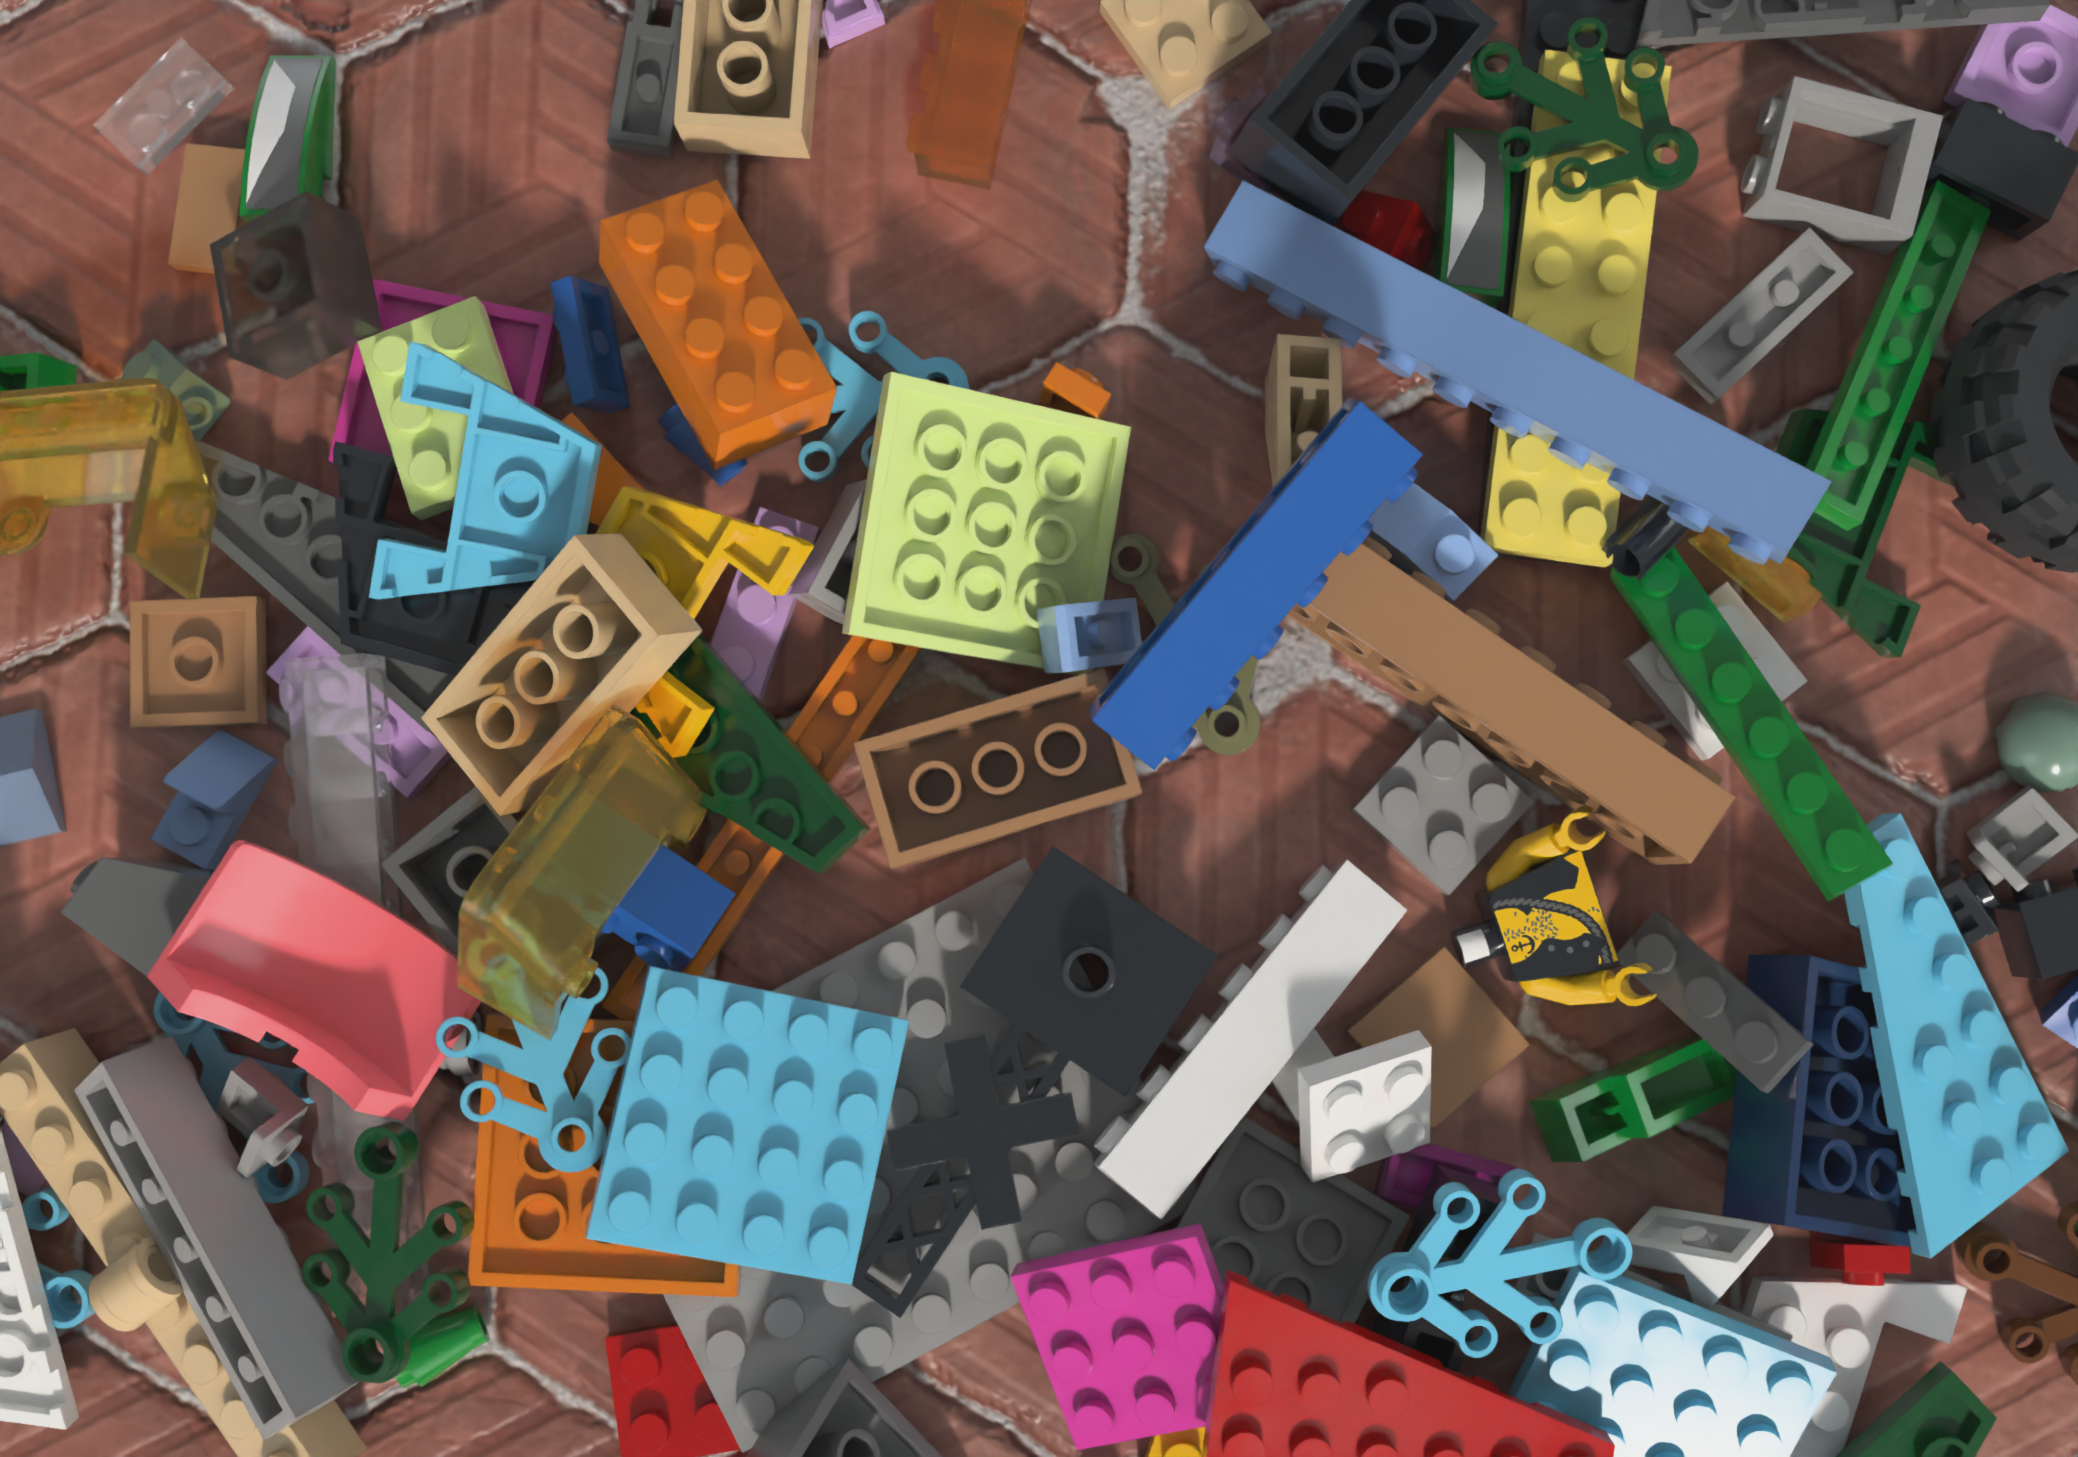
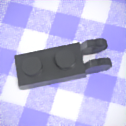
[607,0,684,159]

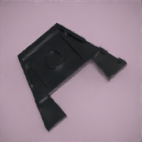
[333,441,536,676]

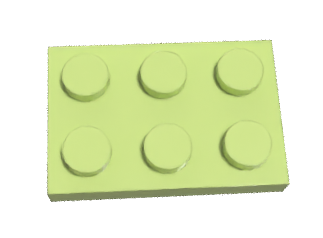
[357,296,514,520]

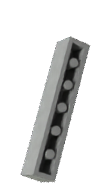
[74,1036,360,1440]

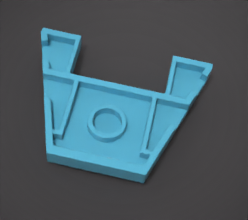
[369,342,602,600]

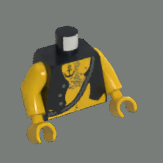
[1451,805,1657,1006]

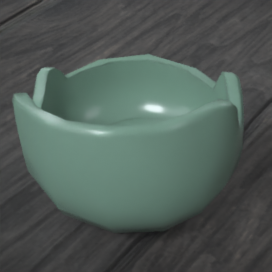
[1994,691,2078,793]

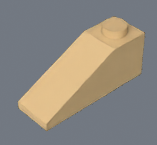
[1265,334,1342,487]

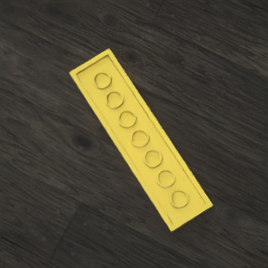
[1480,50,1672,567]

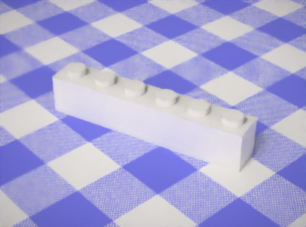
[1093,860,1407,1219]

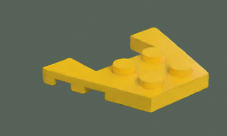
[595,486,815,758]

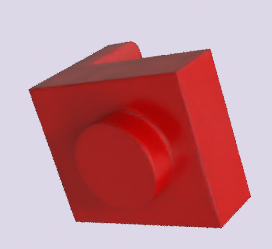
[1333,190,1435,270]
[1809,1230,1911,1286]

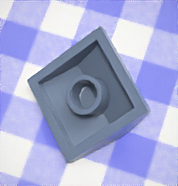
[0,709,66,847]

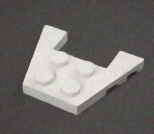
[1742,1276,1967,1457]

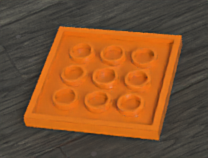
[468,1013,741,1297]

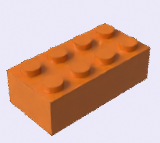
[599,180,837,470]

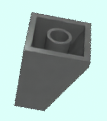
[61,857,215,976]

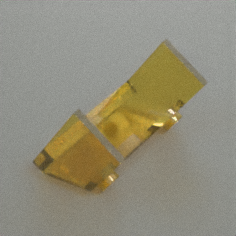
[0,378,217,600]
[457,705,707,1041]

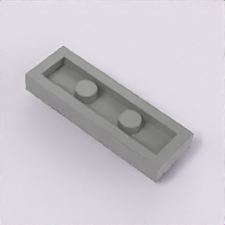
[1667,227,1854,405]

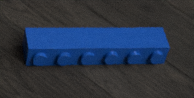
[1090,397,1423,770]

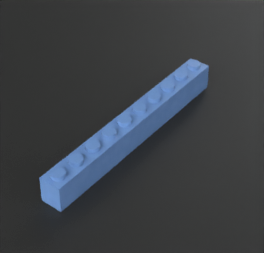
[1204,181,1832,565]

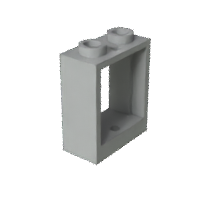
[1740,76,1943,255]

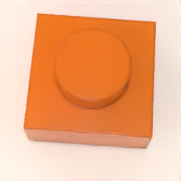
[1038,362,1111,420]

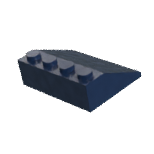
[1722,954,1916,1247]

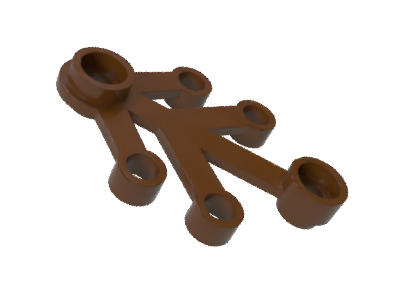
[1955,1202,2078,1385]

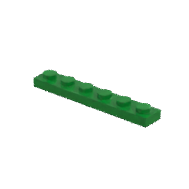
[1805,180,1991,531]
[1609,547,1893,901]

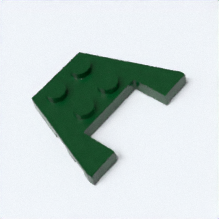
[1776,408,1954,658]

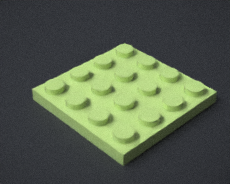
[842,372,1131,676]

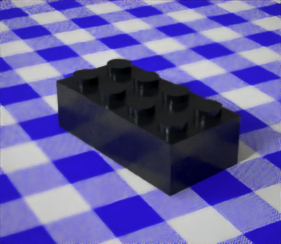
[1230,0,1498,226]

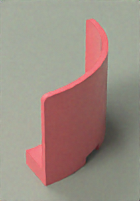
[147,840,488,1121]

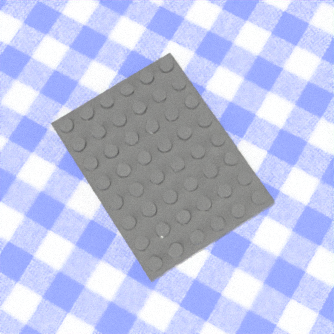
[663,858,1197,1453]

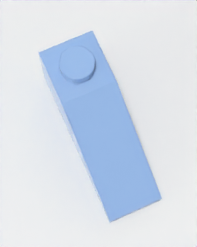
[1368,483,1498,604]

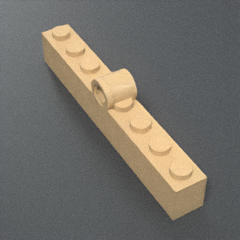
[0,1028,367,1457]

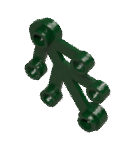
[1470,17,1699,202]
[302,1121,475,1383]

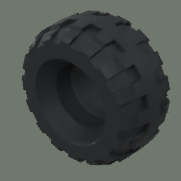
[1930,270,2078,573]

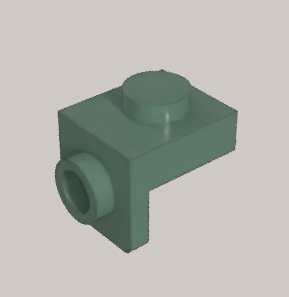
[114,338,230,443]

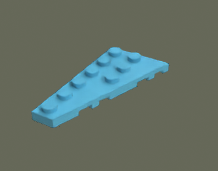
[1844,813,2069,1259]

